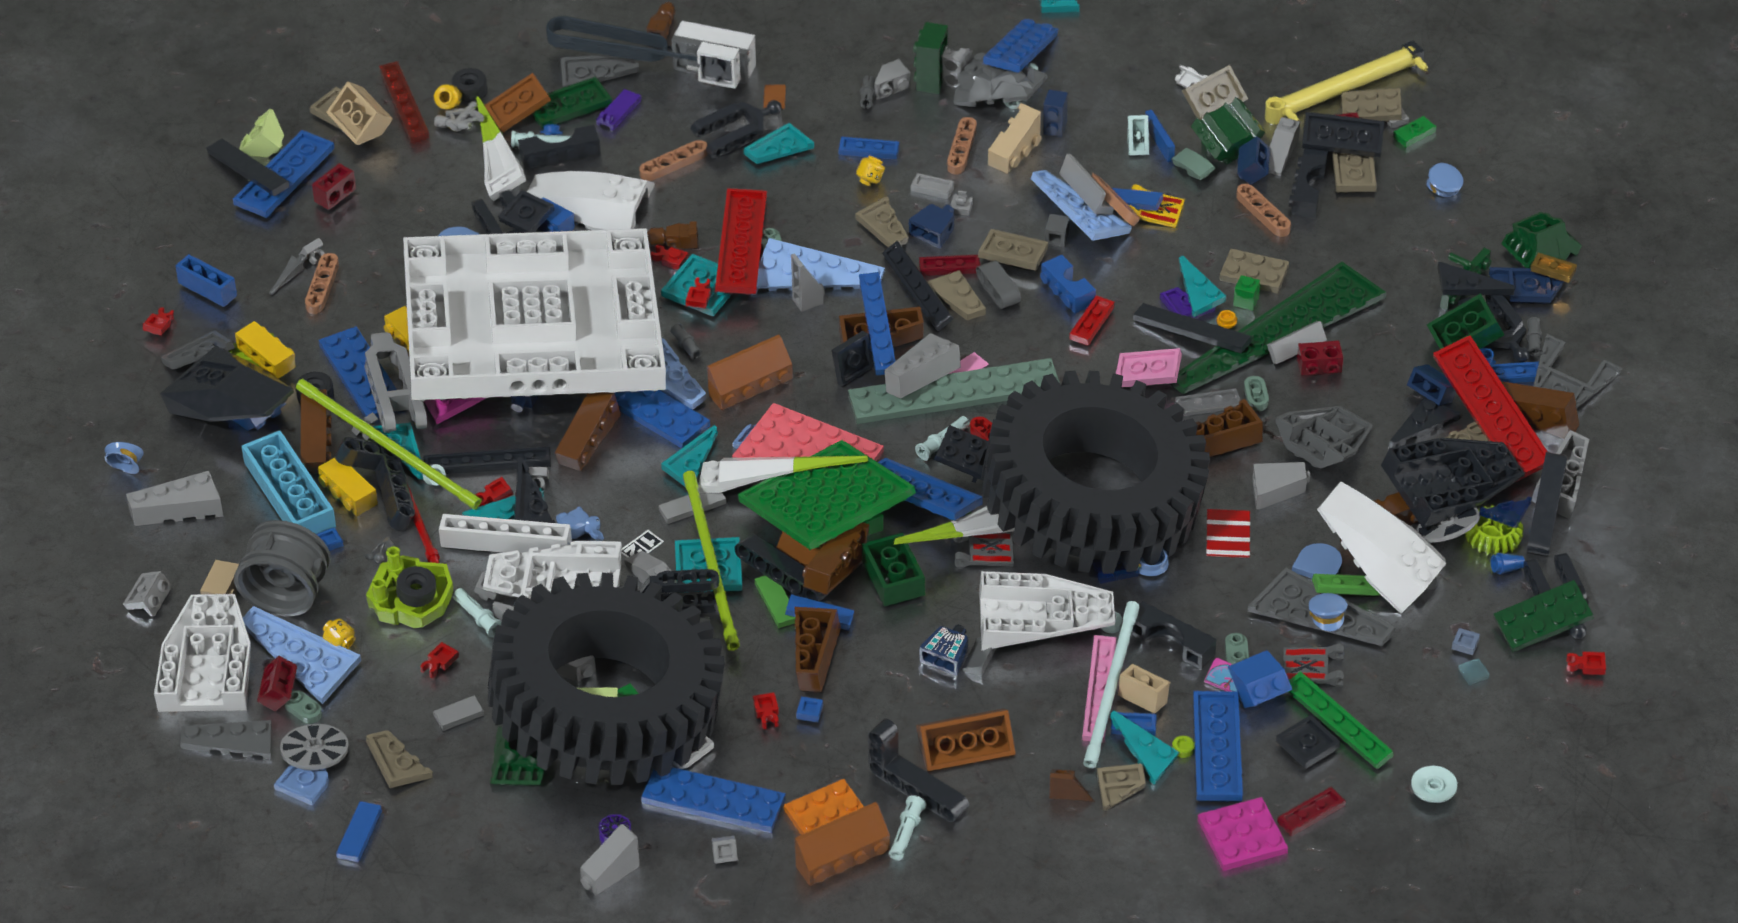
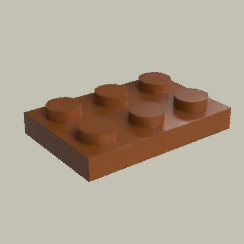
[484,73,551,132]

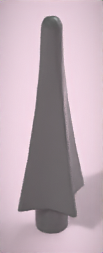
[269,254,306,295]

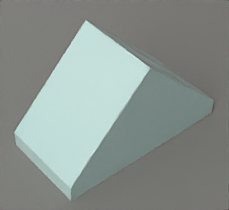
[1127,115,1149,155]

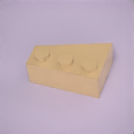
[988,103,1041,174]

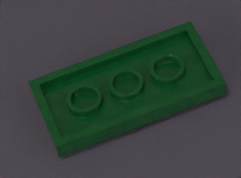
[531,77,612,129]
[1493,580,1594,653]

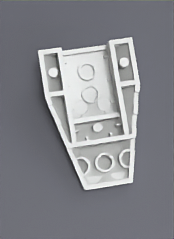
[527,171,654,230]
[1317,482,1446,614]
[483,541,621,599]

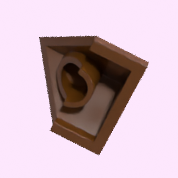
[1049,769,1094,801]

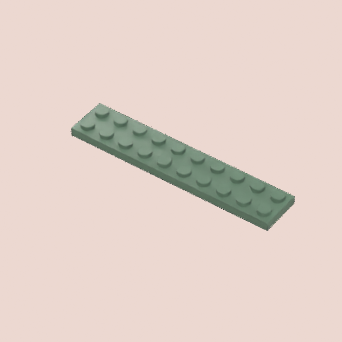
[848,358,1060,424]

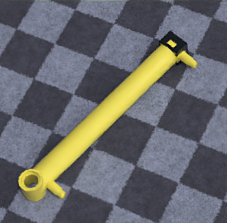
[1265,40,1428,124]

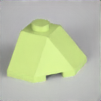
[239,109,284,157]

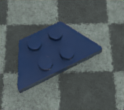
[1489,267,1564,303]

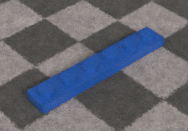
[859,272,895,375]

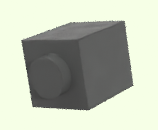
[1045,214,1069,247]

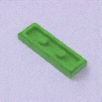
[1312,574,1380,596]
[754,576,795,629]

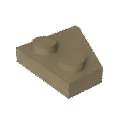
[1096,763,1145,811]

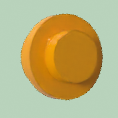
[1217,310,1237,329]

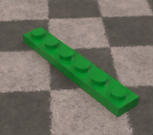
[1288,671,1394,769]

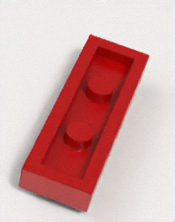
[1069,296,1115,346]

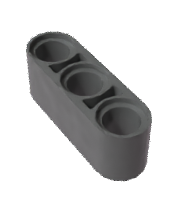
[976,260,1021,309]

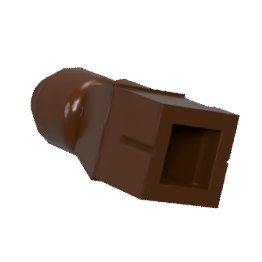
[646,2,676,39]
[647,221,698,249]

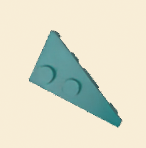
[1179,256,1226,317]
[372,422,423,480]
[661,425,718,486]
[462,488,544,520]
[1110,710,1179,785]

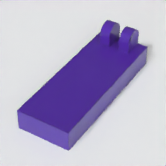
[596,89,641,131]

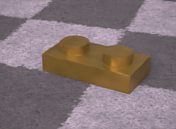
[1531,253,1577,283]

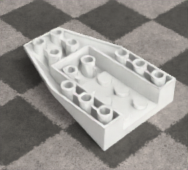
[979,571,1115,650]
[154,594,251,712]

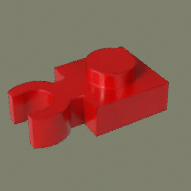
[651,245,689,270]
[685,277,711,309]
[143,307,174,335]
[475,477,513,507]
[420,642,459,678]
[1566,651,1606,675]
[752,692,779,729]

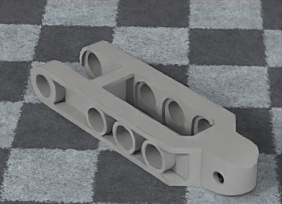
[365,332,427,433]

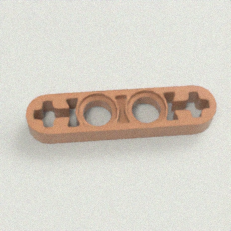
[947,117,977,175]
[640,140,708,181]
[1091,173,1141,226]
[1236,184,1291,237]
[305,253,339,314]

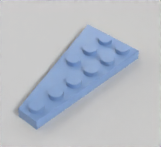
[1031,170,1132,241]
[757,238,885,291]
[661,338,706,410]
[243,606,361,704]

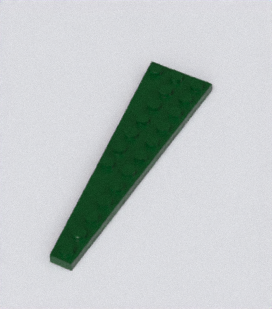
[1169,262,1387,394]

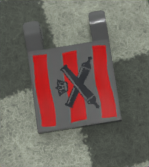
[954,532,1014,568]
[1283,644,1344,687]

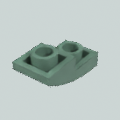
[1172,148,1215,180]

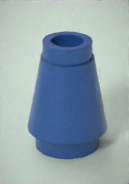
[1490,553,1525,574]

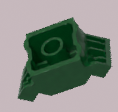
[1191,97,1266,164]
[1501,212,1582,268]
[490,726,544,786]

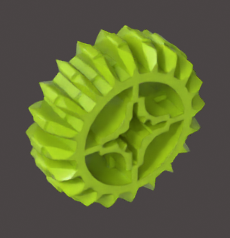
[1465,505,1524,556]

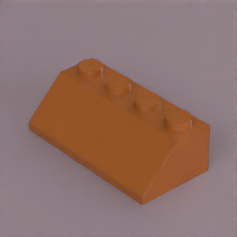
[707,335,793,410]
[916,708,1016,771]
[795,802,890,886]

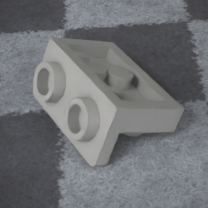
[123,571,172,616]

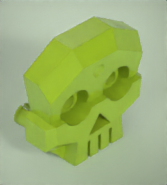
[366,546,454,628]

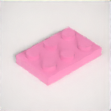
[1116,348,1182,387]

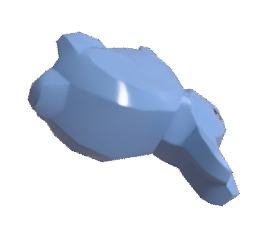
[556,506,604,541]

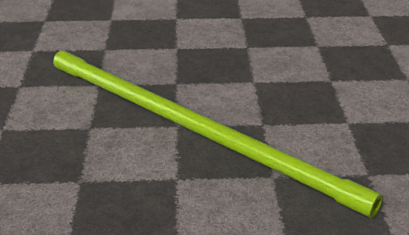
[296,379,481,510]
[683,471,740,651]

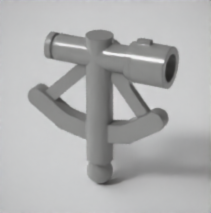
[434,101,484,132]

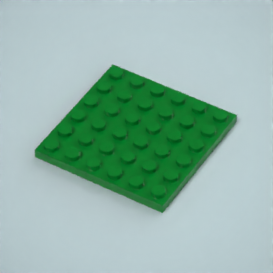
[738,440,916,550]

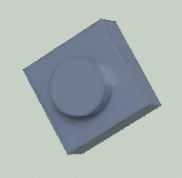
[1452,628,1480,655]

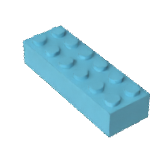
[241,431,336,534]

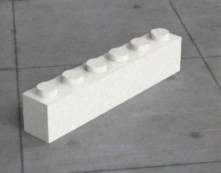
[439,514,572,553]

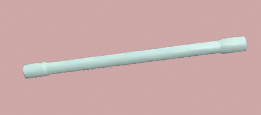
[1083,601,1140,768]

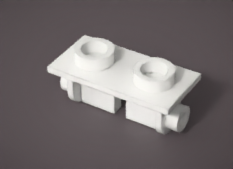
[1175,65,1208,88]

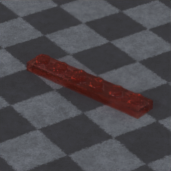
[379,61,430,143]

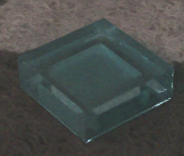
[1458,658,1489,685]

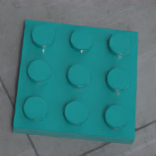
[661,254,733,316]
[675,537,742,593]

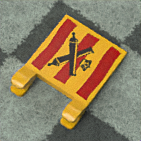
[1129,184,1185,228]

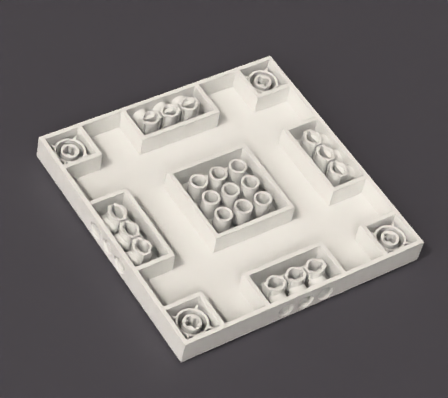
[403,228,666,401]

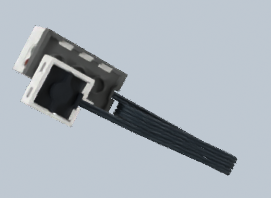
[546,16,756,88]

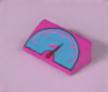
[1204,658,1239,697]

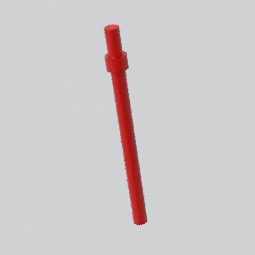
[407,483,440,563]

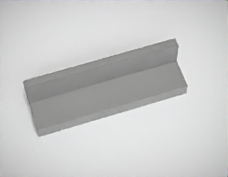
[1059,154,1114,215]

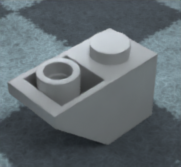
[875,59,910,99]

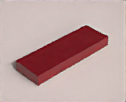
[919,255,980,276]
[1277,787,1346,837]

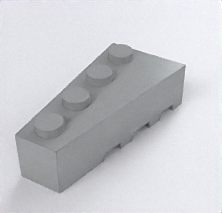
[1531,430,1589,519]
[126,471,223,526]

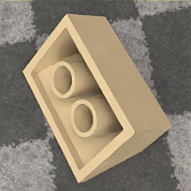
[326,81,393,145]

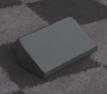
[961,638,996,677]

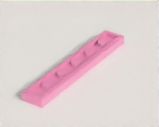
[1082,635,1116,743]

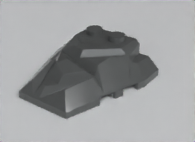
[953,53,1048,106]

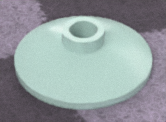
[1411,766,1457,803]

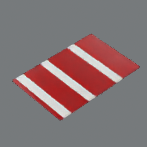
[1206,509,1250,558]

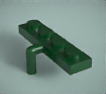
[1440,248,1492,311]

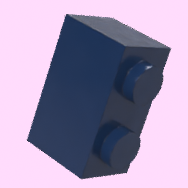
[1043,90,1068,137]
[1237,136,1270,185]
[1407,364,1456,405]

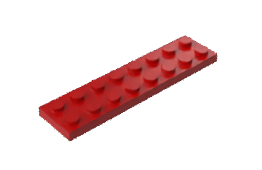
[715,188,767,294]
[1433,335,1548,482]

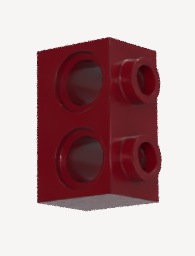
[312,163,356,210]
[1297,340,1343,376]
[257,655,298,712]

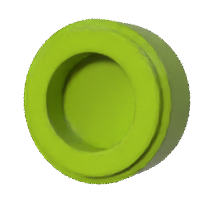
[1172,736,1195,758]

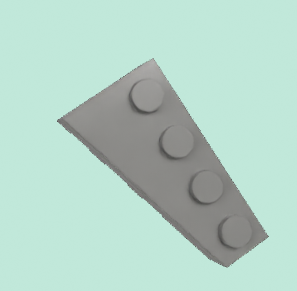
[885,333,961,398]

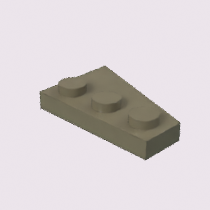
[366,730,433,788]

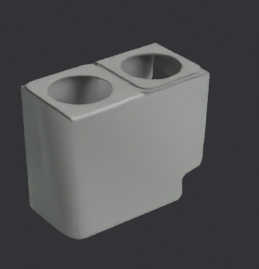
[942,46,972,88]

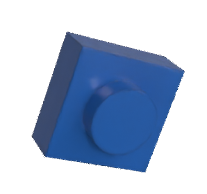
[796,697,823,722]

